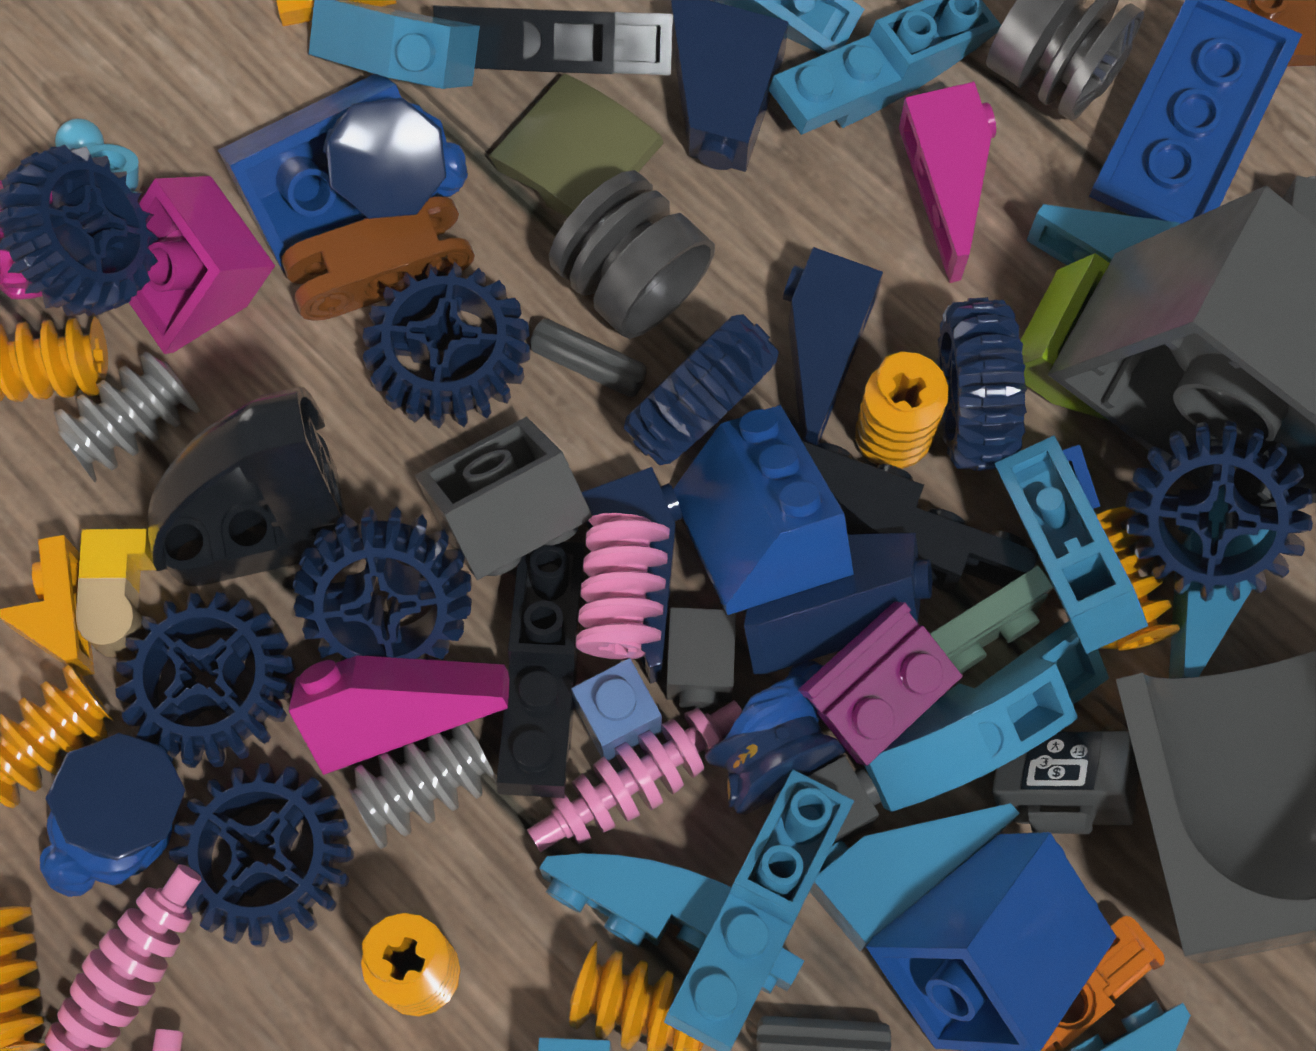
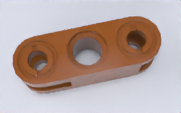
[282,197,475,321]

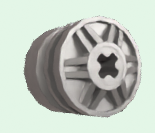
[986,0,1144,121]
[549,170,715,339]

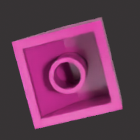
[128,176,275,354]

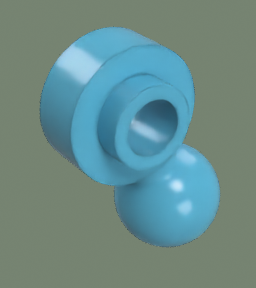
[55,118,139,191]

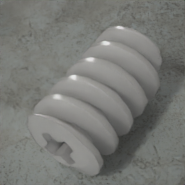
[54,352,200,482]
[349,723,497,850]

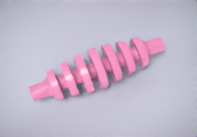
[527,700,743,853]
[45,864,202,1051]

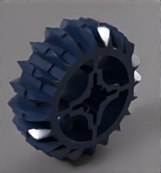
[0,144,159,317]
[362,262,531,429]
[937,297,1027,471]
[624,314,779,465]
[1125,421,1313,602]
[293,506,472,661]
[115,592,295,768]
[169,763,354,947]

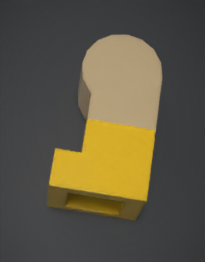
[76,529,156,658]

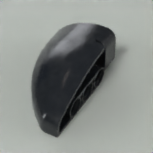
[148,387,346,586]

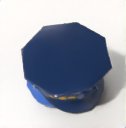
[323,98,468,219]
[705,660,845,815]
[40,733,186,897]

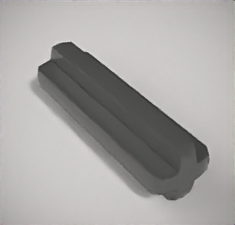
[530,319,647,397]
[756,1016,892,1051]

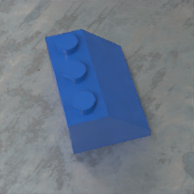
[218,74,437,273]
[673,405,854,615]

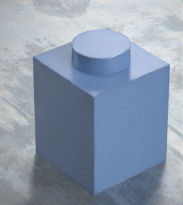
[571,658,662,761]

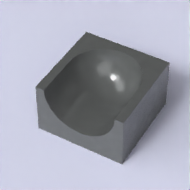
[1048,186,1316,507]
[1116,650,1316,964]

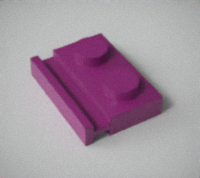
[798,601,963,766]

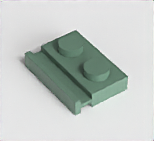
[930,566,1054,674]

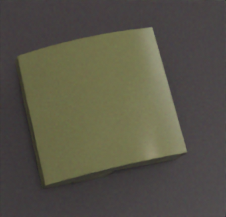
[489,73,664,217]

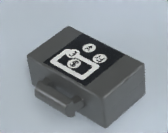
[992,731,1140,834]

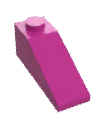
[899,82,996,283]
[288,655,509,775]

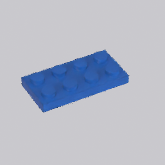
[1089,0,1302,223]

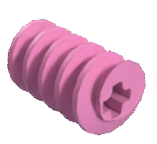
[576,513,670,660]

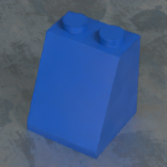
[866,832,1117,1051]

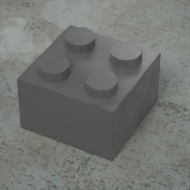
[414,416,592,580]

